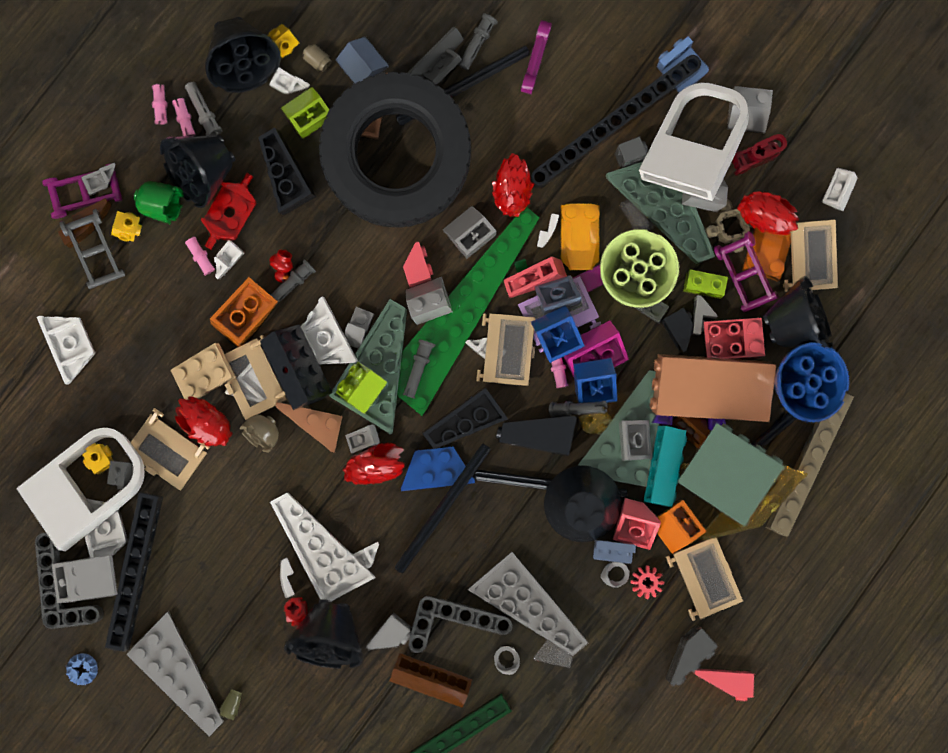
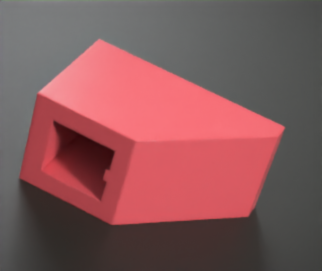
[403,242,433,287]

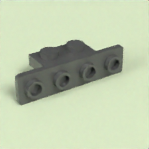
[408,27,464,85]

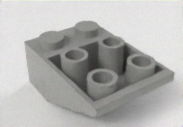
[52,555,117,603]

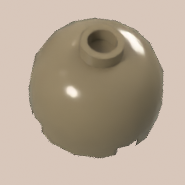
[240,415,279,453]

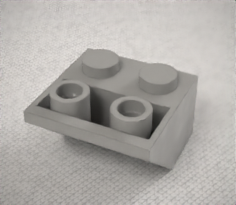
[443,206,496,259]

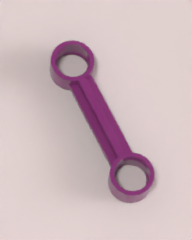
[521,20,552,95]

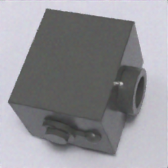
[107,461,133,490]

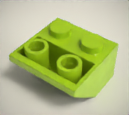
[281,87,329,139]
[335,362,387,414]

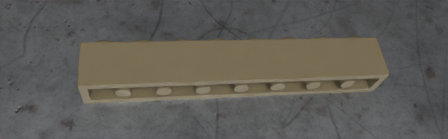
[765,393,854,537]

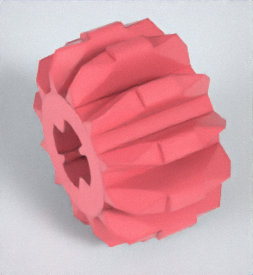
[630,565,664,599]

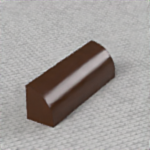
[390,653,473,708]

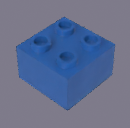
[531,305,585,363]
[573,358,617,403]

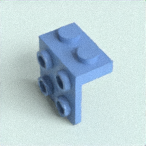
[657,37,709,93]

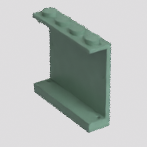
[678,423,785,527]

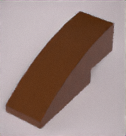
[58,198,112,248]

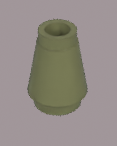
[219,689,242,720]

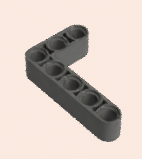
[35,533,104,629]
[409,595,512,653]

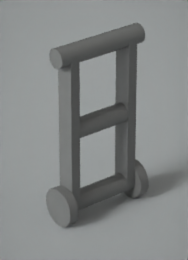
[59,209,125,289]

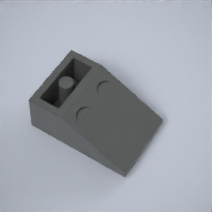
[665,625,718,687]

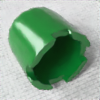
[134,181,183,224]

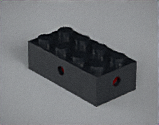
[260,324,333,410]

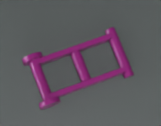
[42,163,123,219]
[714,231,779,312]

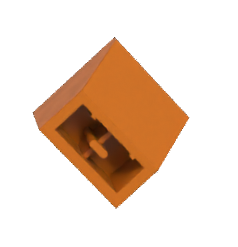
[657,500,706,554]

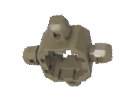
[705,199,752,253]

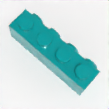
[644,426,687,507]

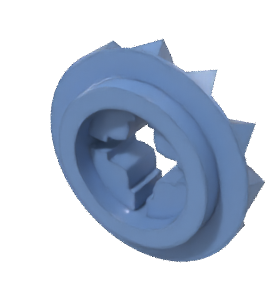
[66,653,98,685]

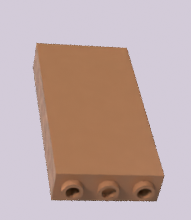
[650,354,776,422]

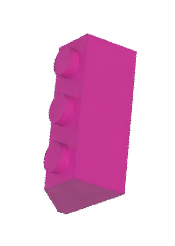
[564,321,629,377]

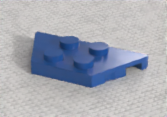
[401,447,475,491]

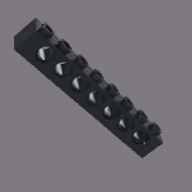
[105,493,163,652]

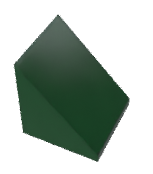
[514,259,528,273]

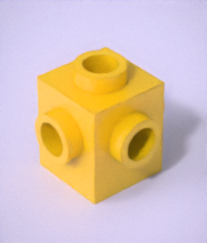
[268,24,299,58]
[111,211,142,242]
[82,443,114,474]

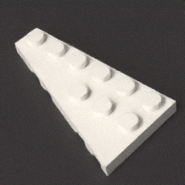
[270,493,376,601]

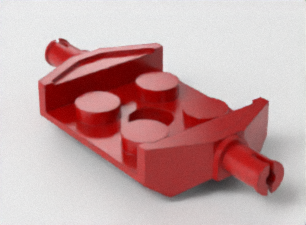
[201,173,257,250]

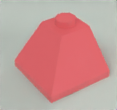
[613,498,661,550]

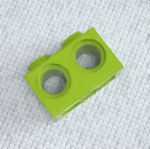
[683,270,728,299]

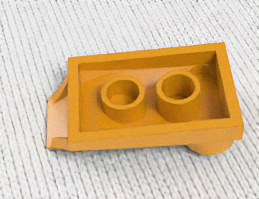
[561,204,600,270]

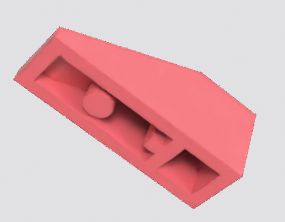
[503,257,567,298]
[693,668,754,701]

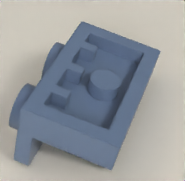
[593,540,636,564]

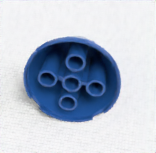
[774,343,849,422]

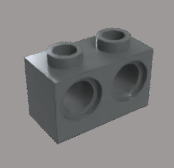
[615,137,648,169]

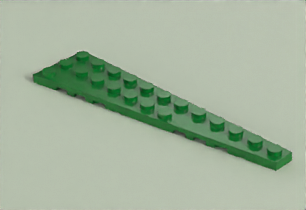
[397,207,539,417]

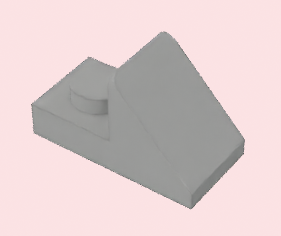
[691,295,718,336]
[344,307,374,349]
[345,424,380,453]

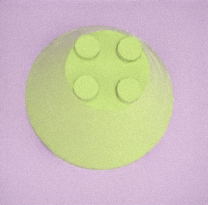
[600,230,679,308]

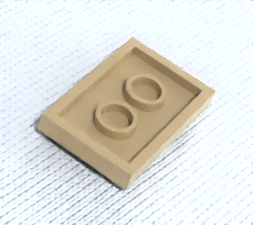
[171,343,235,399]

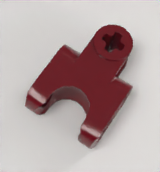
[732,134,787,176]

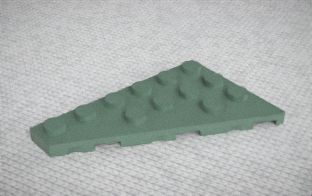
[605,162,715,264]
[329,299,407,434]
[578,370,659,487]

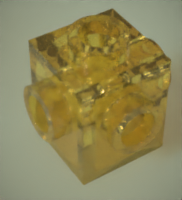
[578,408,613,434]

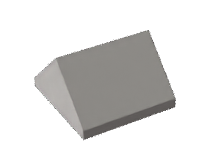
[619,420,652,461]

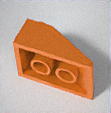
[210,277,278,347]

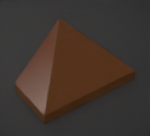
[672,416,710,449]

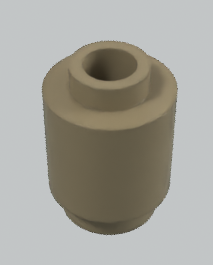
[303,44,332,72]

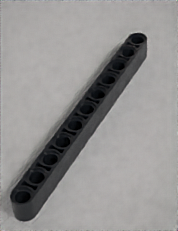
[531,55,701,188]

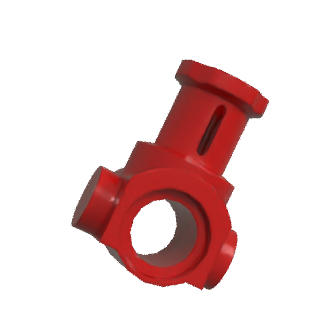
[284,597,308,627]

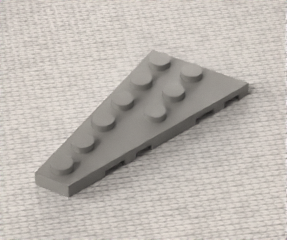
[468,552,588,655]
[127,611,224,736]

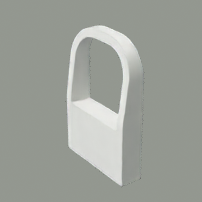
[639,83,749,201]
[16,428,145,551]

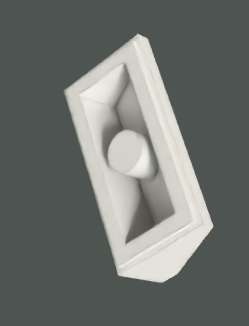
[822,168,857,211]

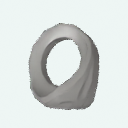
[600,562,629,587]
[494,646,520,675]

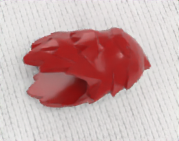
[492,154,534,217]
[737,191,799,235]
[175,396,233,446]
[343,443,405,485]

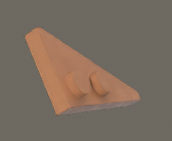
[275,402,342,452]

